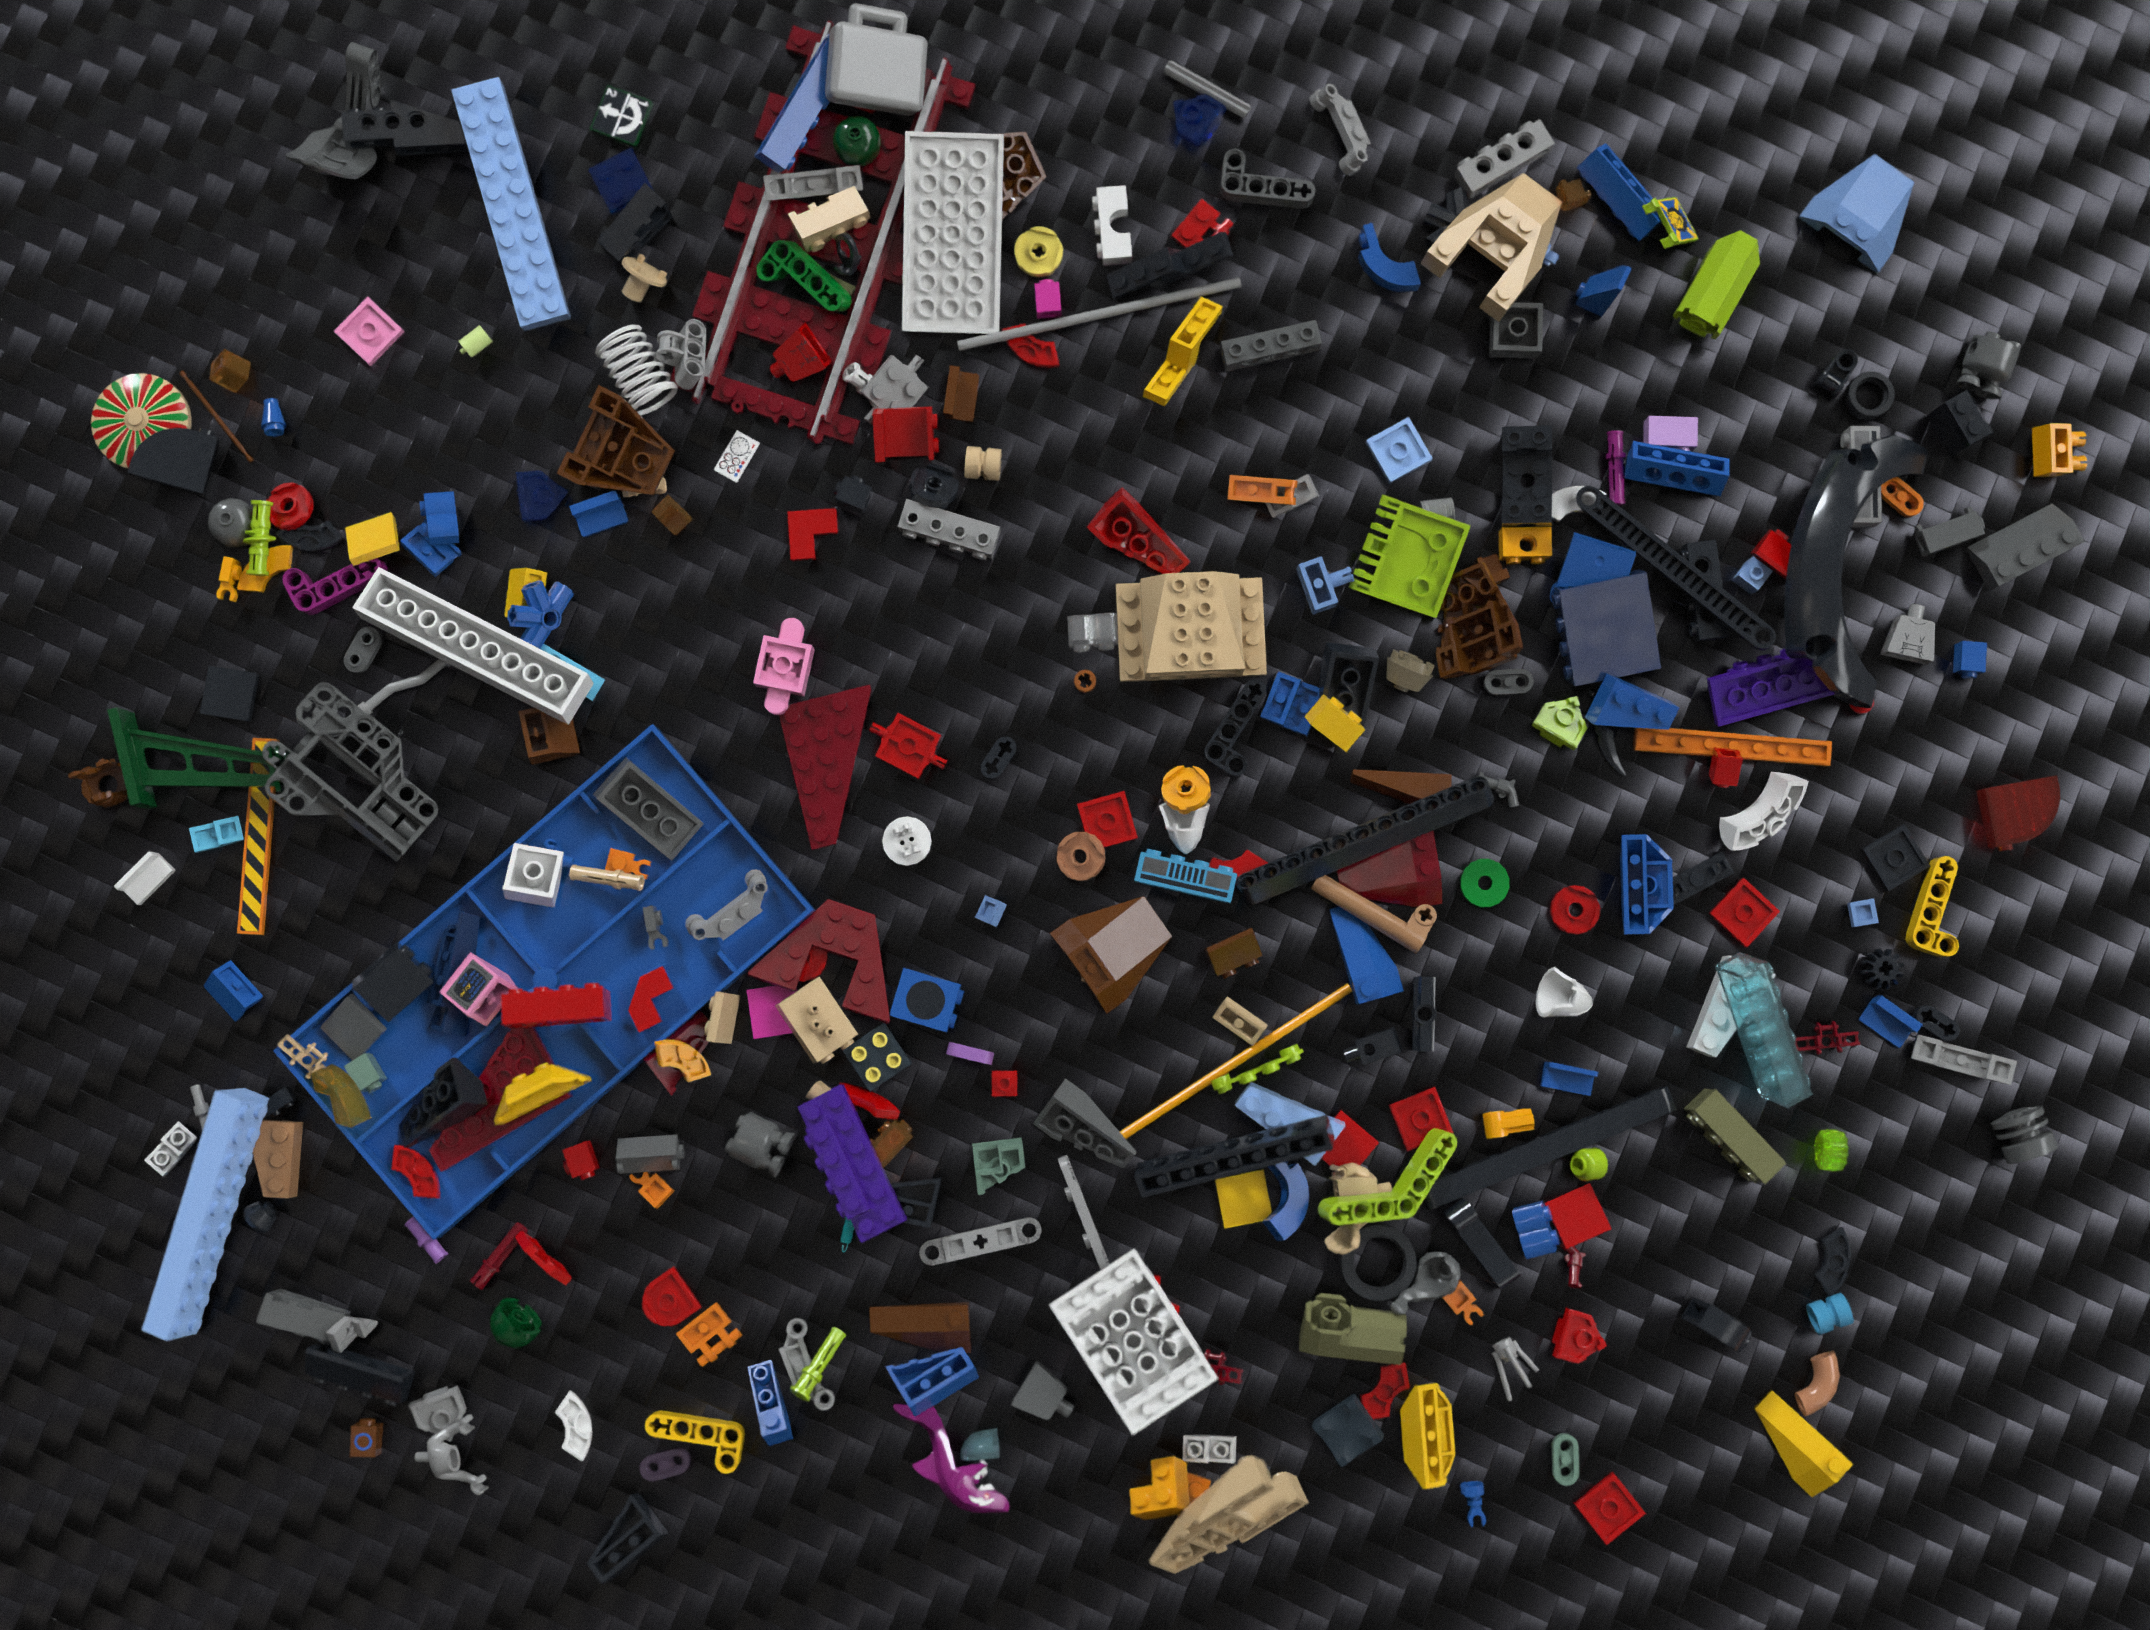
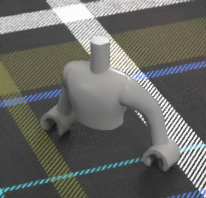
[415,1414,488,1495]

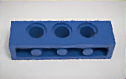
[1625,441,1729,496]

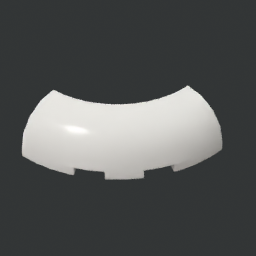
[1719,772,1809,851]

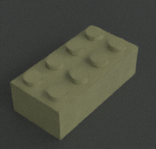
[1684,1089,1787,1184]

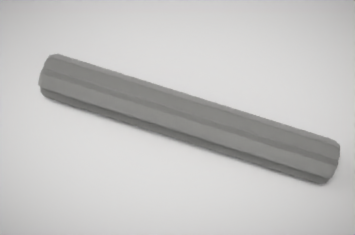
[1164,61,1251,118]

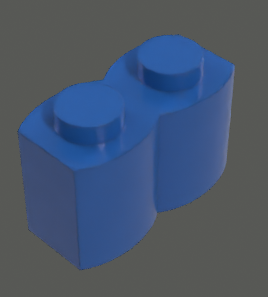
[419,491,459,545]
[1512,1201,1560,1259]

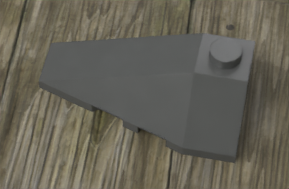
[1033,1079,1136,1168]

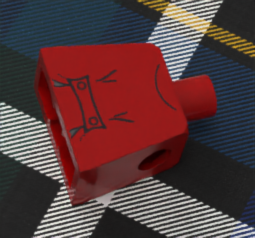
[770,322,832,382]

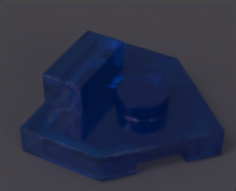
[1173,94,1226,147]
[516,470,568,522]

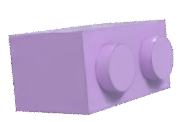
[1644,416,1698,451]

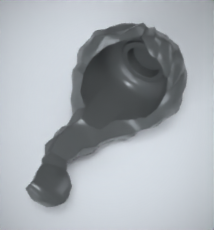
[1390,1252,1461,1315]

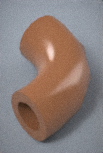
[1795,1351,1840,1416]

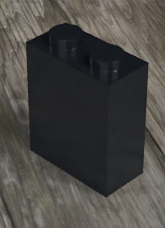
[352,941,433,1022]

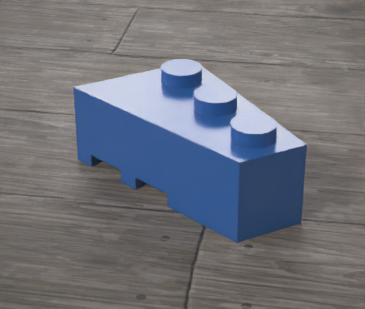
[1585,674,1679,730]
[886,1347,979,1417]

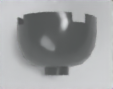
[208,498,253,548]

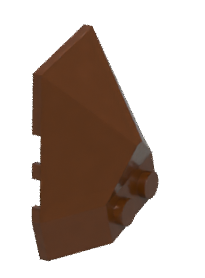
[557,385,675,495]

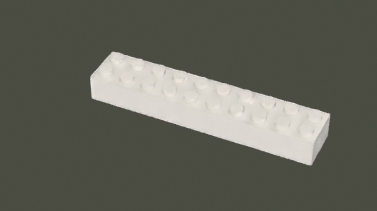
[352,567,594,725]

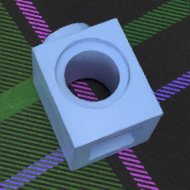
[1732,556,1773,595]

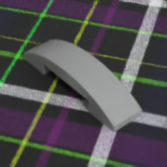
[763,165,863,201]
[1911,1034,2017,1085]

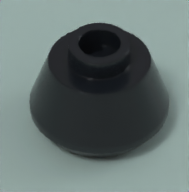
[243,1201,277,1233]

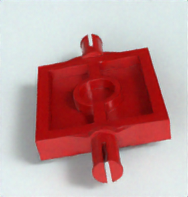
[869,713,948,779]

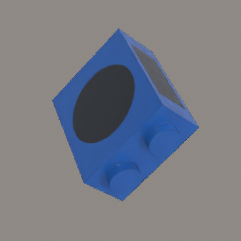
[889,968,964,1032]

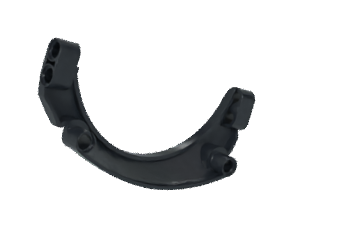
[1784,435,1928,708]

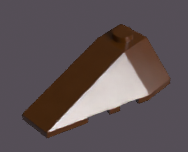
[869,1302,971,1353]

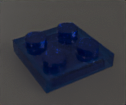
[589,148,654,214]

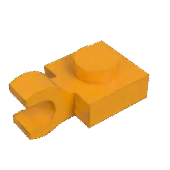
[216,557,242,602]

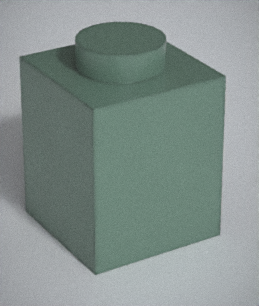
[344,1053,387,1093]

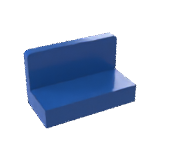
[569,490,628,537]
[204,960,263,1021]
[1859,995,1923,1048]
[1540,1062,1598,1096]

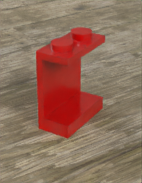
[872,407,939,462]

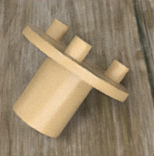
[622,254,667,302]

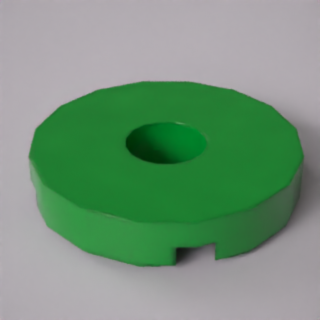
[1460,859,1509,907]

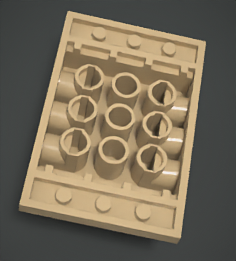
[1116,571,1267,682]

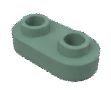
[1552,1433,1579,1486]

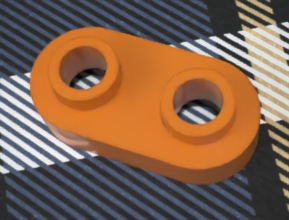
[1881,477,1924,517]

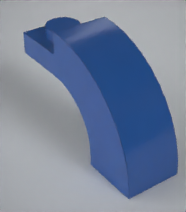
[1358,223,1421,292]

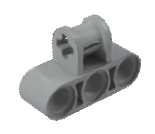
[656,319,706,390]

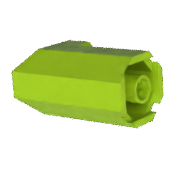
[1673,230,1760,339]

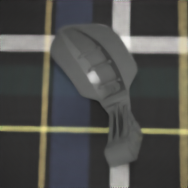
[285,42,381,179]

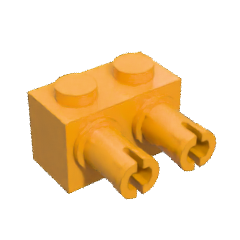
[2032,423,2087,477]

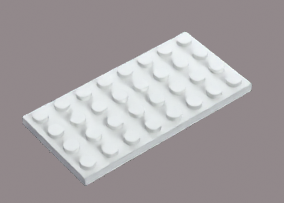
[902,131,1004,334]

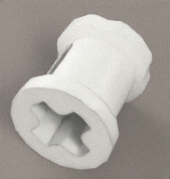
[842,362,873,394]

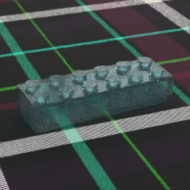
[1715,952,1812,1108]

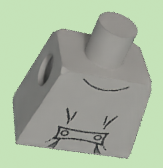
[1880,604,1935,665]

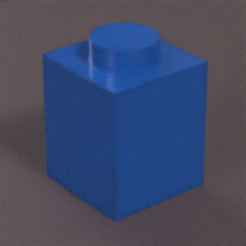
[1953,641,1987,679]

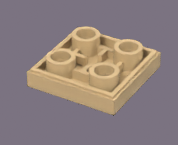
[705,991,741,1044]

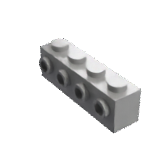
[898,499,1001,560]

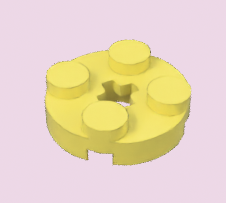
[1015,227,1063,277]

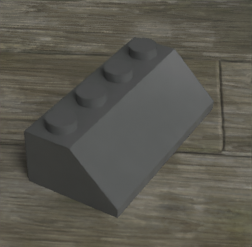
[1966,503,2085,591]

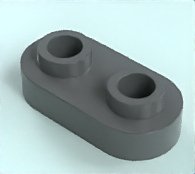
[344,627,383,673]
[1483,669,1534,696]

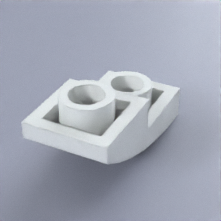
[144,1121,197,1177]
[1183,1435,1236,1463]

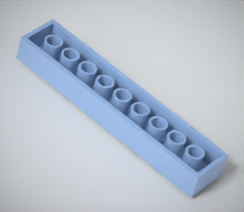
[451,77,571,331]
[142,1088,269,1341]

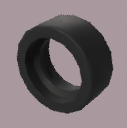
[1844,371,1895,420]

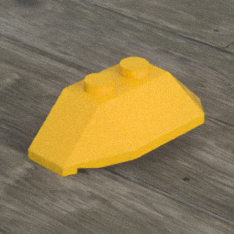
[494,1062,592,1125]
[1400,1383,1455,1489]

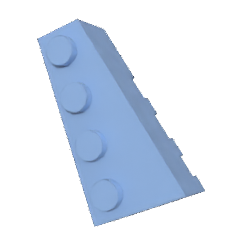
[1235,1082,1345,1165]

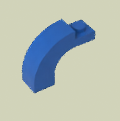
[1262,1161,1309,1241]

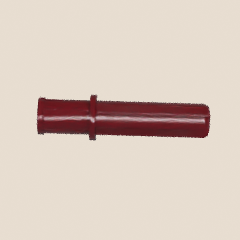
[470,1222,528,1290]

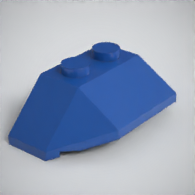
[1620,834,1674,934]

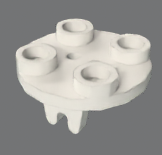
[882,816,932,866]

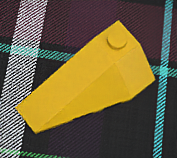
[1754,1390,1853,1497]

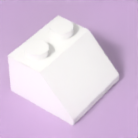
[503,843,564,908]

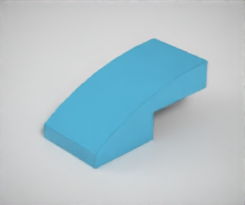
[189,816,244,853]

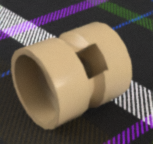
[964,446,1002,481]

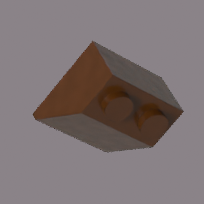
[1204,928,1263,979]

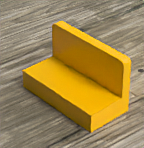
[505,568,547,617]

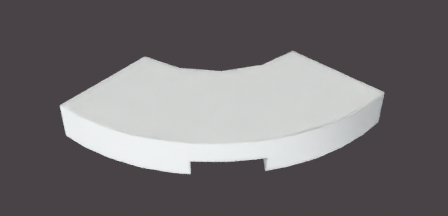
[1552,486,1606,522]
[555,1390,592,1462]

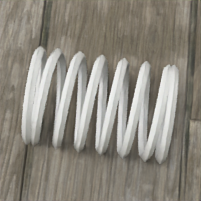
[595,325,678,415]

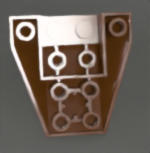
[1049,896,1172,1014]

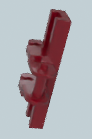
[1793,1021,1860,1055]
[1203,1349,1243,1385]

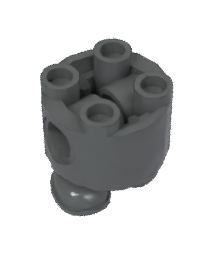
[1956,331,2021,399]
[725,1112,796,1177]

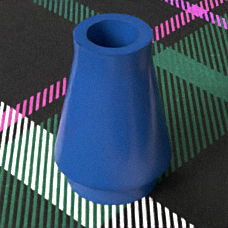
[261,398,286,437]

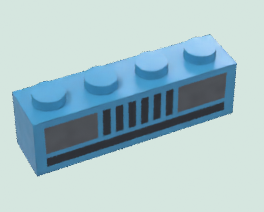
[1134,849,1237,904]

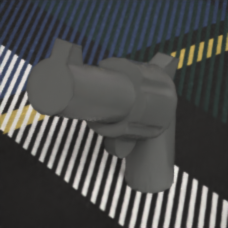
[1479,772,1519,807]

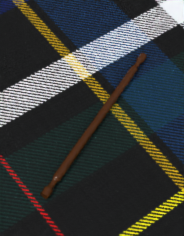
[179,371,254,463]

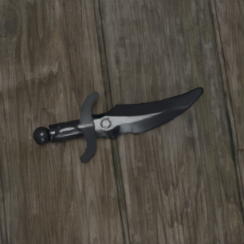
[1582,689,1626,776]

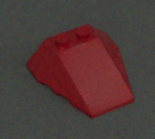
[1337,831,1442,908]

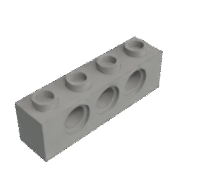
[1454,119,1555,199]

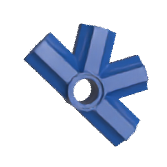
[507,580,574,649]

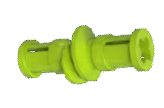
[243,500,276,576]

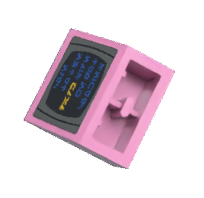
[440,952,517,1027]

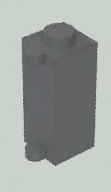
[1914,506,1985,557]
[616,1135,685,1174]

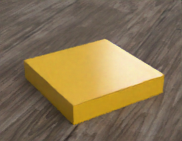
[345,512,400,566]
[1215,1169,1272,1229]

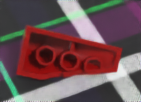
[1087,487,1190,574]

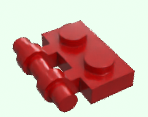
[1171,199,1233,249]

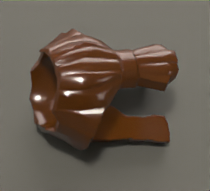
[68,759,128,808]

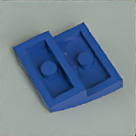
[1260,672,1319,737]

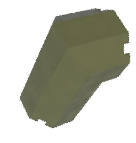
[1299,1293,1407,1365]

